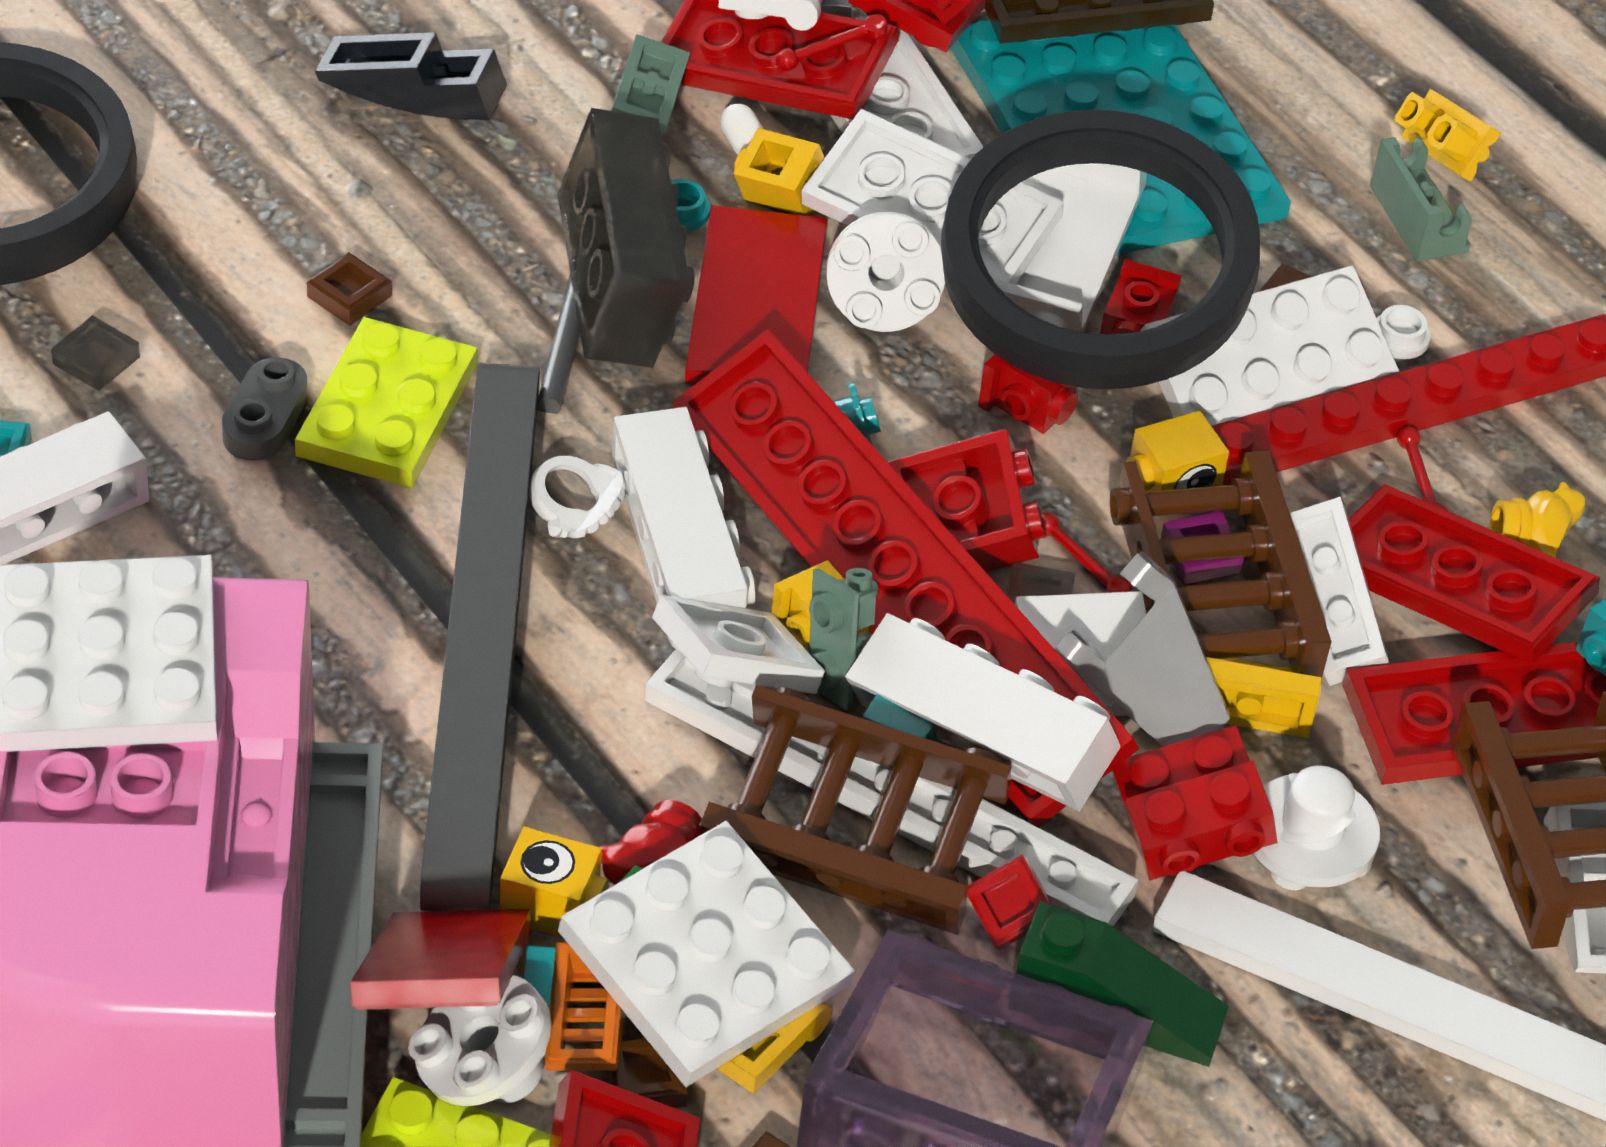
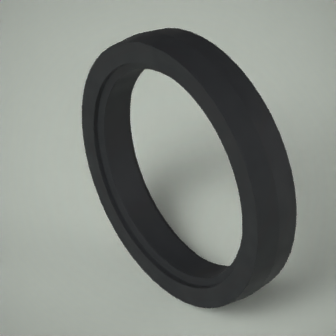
[0,42,137,285]
[941,110,1260,389]

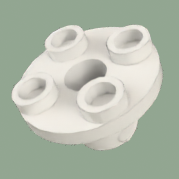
[826,212,945,332]
[1253,766,1380,890]
[408,975,551,1106]

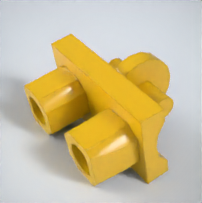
[1394,89,1501,182]

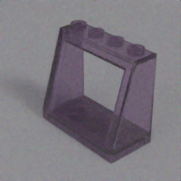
[796,930,1153,1147]

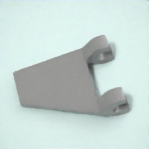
[1054,551,1231,746]

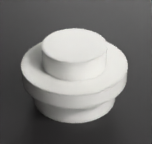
[1376,305,1431,359]

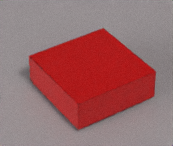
[967,854,1053,950]

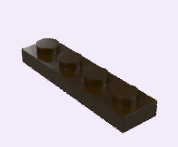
[984,0,1214,44]

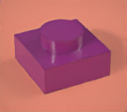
[1160,511,1244,585]

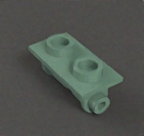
[809,568,878,711]

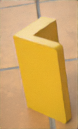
[1206,657,1322,739]

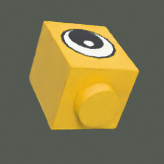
[1126,410,1229,492]
[500,826,609,938]

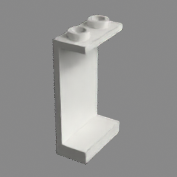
[992,117,1147,332]

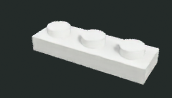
[1290,497,1390,686]

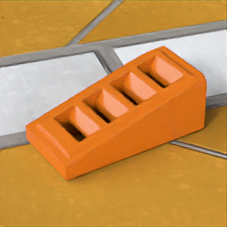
[545,942,626,1071]

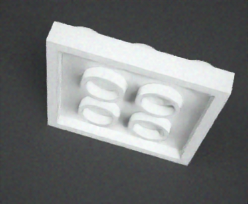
[0,555,217,752]
[558,821,855,1087]

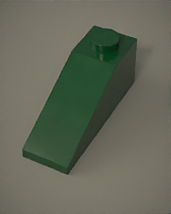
[1010,901,1229,1067]

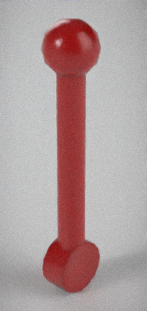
[776,14,888,70]
[1397,426,1448,511]
[1042,512,1132,593]

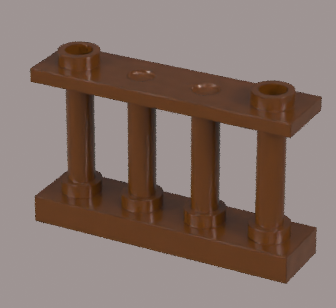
[1109,450,1332,680]
[699,685,1012,935]
[1452,691,1606,949]

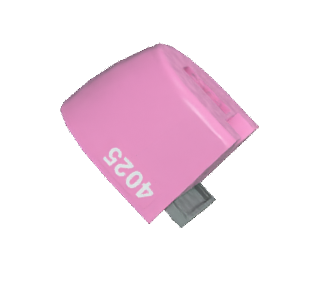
[0,577,383,1147]

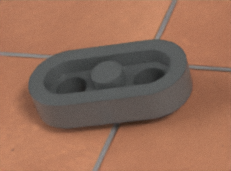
[222,357,308,460]

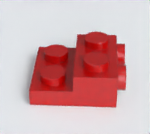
[888,429,1047,572]
[1112,725,1278,881]

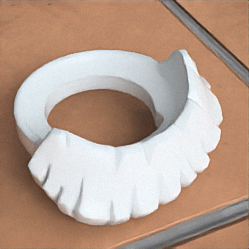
[528,456,626,538]

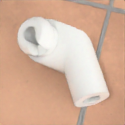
[720,104,764,155]

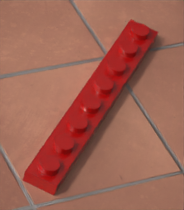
[1211,314,1606,486]

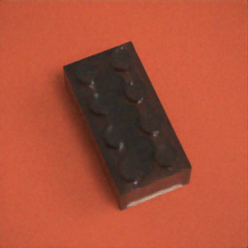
[557,108,695,368]

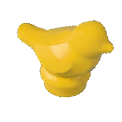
[1489,482,1585,558]

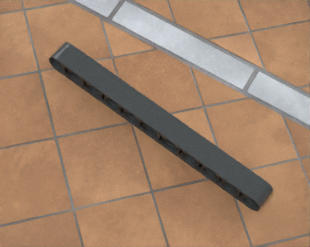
[420,362,540,911]

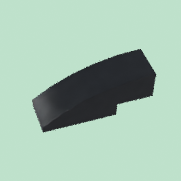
[315,32,507,120]

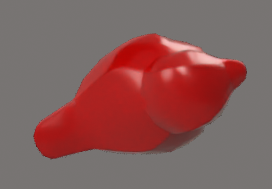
[598,800,702,885]

